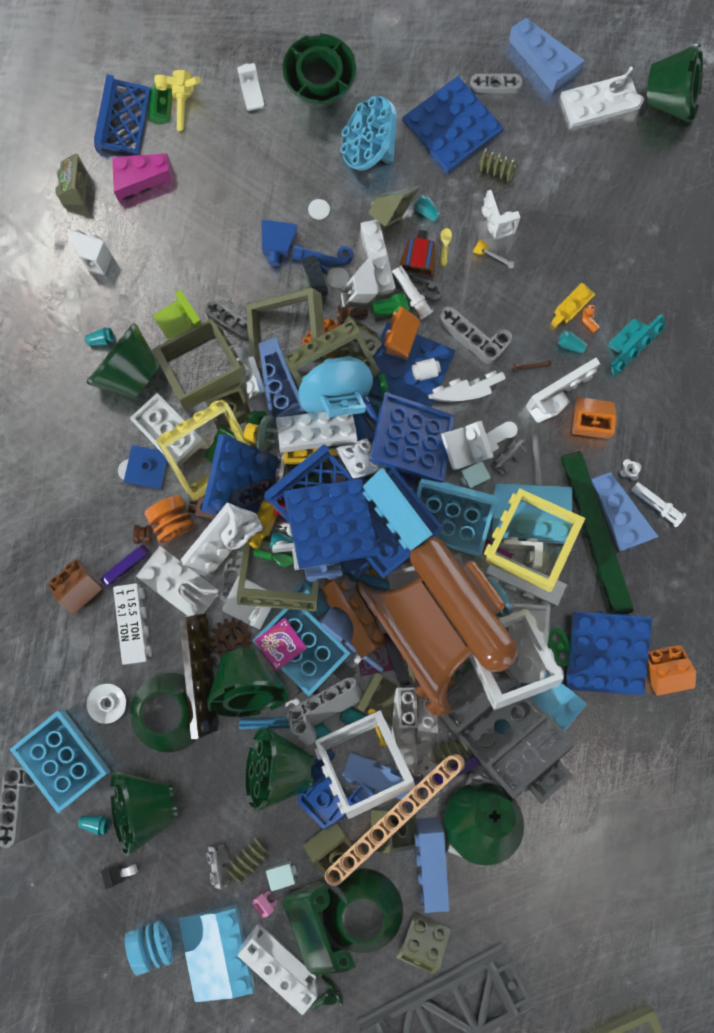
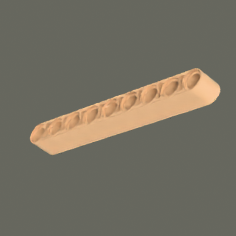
[325,754,465,886]

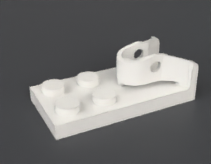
[560,66,644,127]
[526,358,600,423]
[130,393,209,472]
[181,503,263,574]
[136,546,220,616]

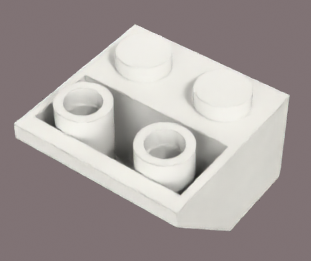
[67,230,112,275]
[340,258,378,308]

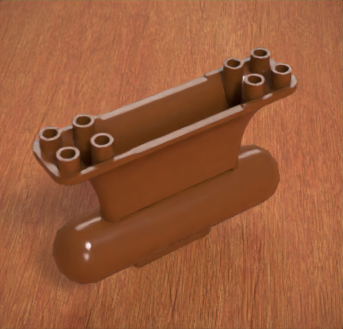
[355,536,518,717]

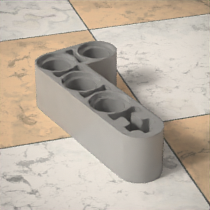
[439,307,512,364]
[287,677,364,746]
[0,766,36,848]

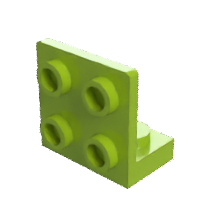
[153,289,201,341]

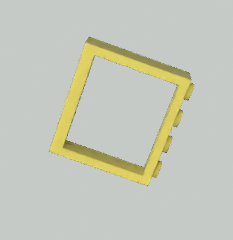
[155,399,250,501]
[484,488,585,593]

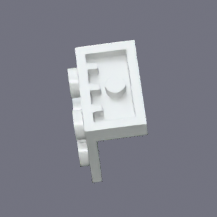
[482,190,520,240]
[441,421,494,470]
[335,439,386,480]
[499,537,543,570]
[221,576,271,630]

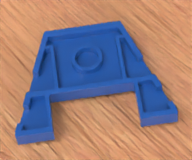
[297,749,375,830]

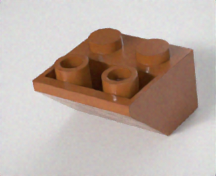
[47,558,102,615]

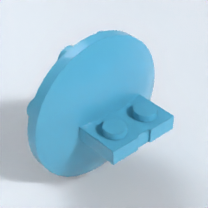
[341,96,397,170]
[298,356,373,417]

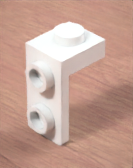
[237,63,265,111]
[416,697,438,746]

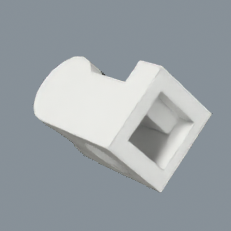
[486,422,518,454]

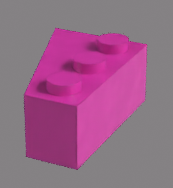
[112,153,172,201]

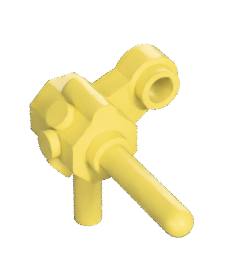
[154,70,201,132]

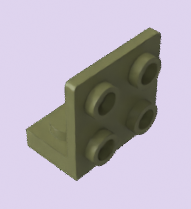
[332,315,383,361]
[357,673,401,726]
[396,913,451,975]

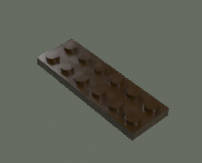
[179,613,219,739]

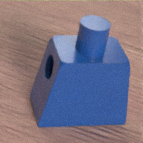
[262,219,298,266]

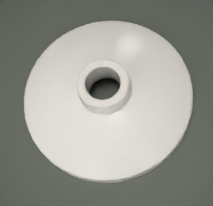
[86,684,126,724]

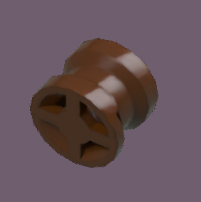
[133,525,152,544]

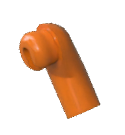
[582,305,600,333]

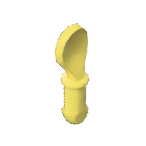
[439,228,452,266]

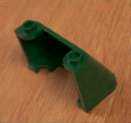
[283,881,356,974]

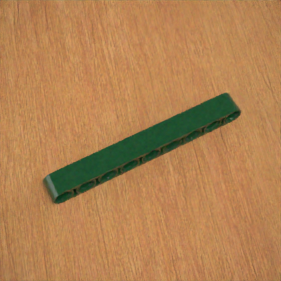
[561,450,634,615]

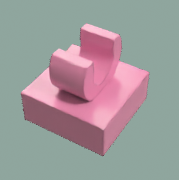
[250,891,278,919]

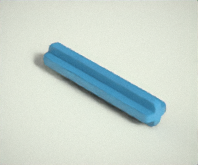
[340,565,390,591]
[239,717,290,729]

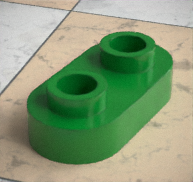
[548,628,570,666]

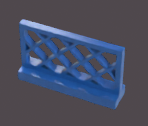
[94,74,150,155]
[264,444,354,523]

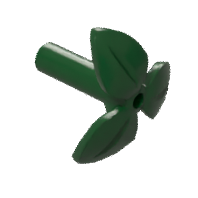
[309,975,343,1011]

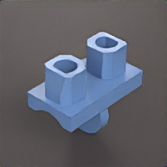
[304,562,342,582]

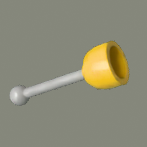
[473,239,515,269]

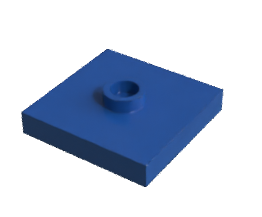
[124,445,168,490]

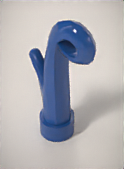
[293,244,353,273]

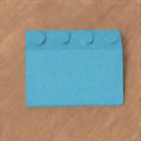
[362,468,433,551]
[416,478,497,557]
[492,484,572,544]
[253,609,351,696]
[494,672,587,735]
[10,710,112,813]
[178,904,255,1002]

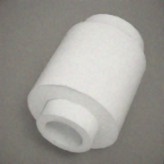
[412,358,441,381]

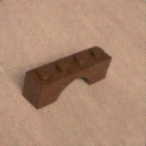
[320,574,388,659]

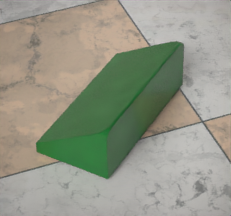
[148,84,172,122]

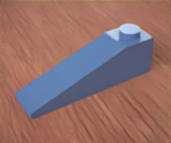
[320,607,384,673]

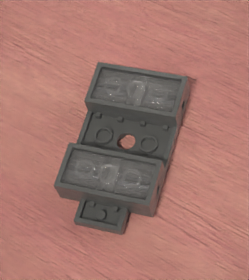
[440,667,575,804]

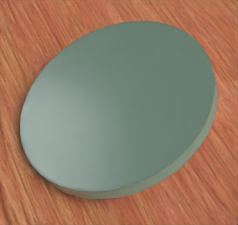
[256,414,278,453]

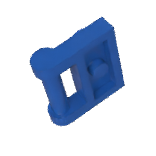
[353,396,378,442]

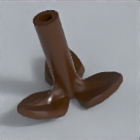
[337,305,368,325]

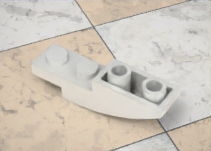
[428,371,506,402]
[392,688,418,770]

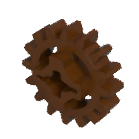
[210,618,252,659]

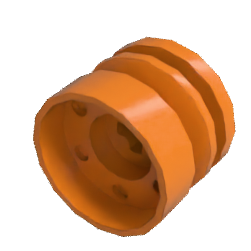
[144,495,196,543]

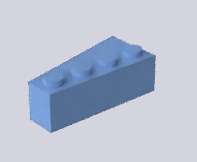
[509,18,585,92]
[259,337,305,423]
[591,472,658,553]
[342,751,425,806]
[415,817,450,913]

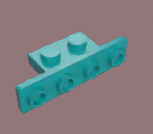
[608,314,666,376]

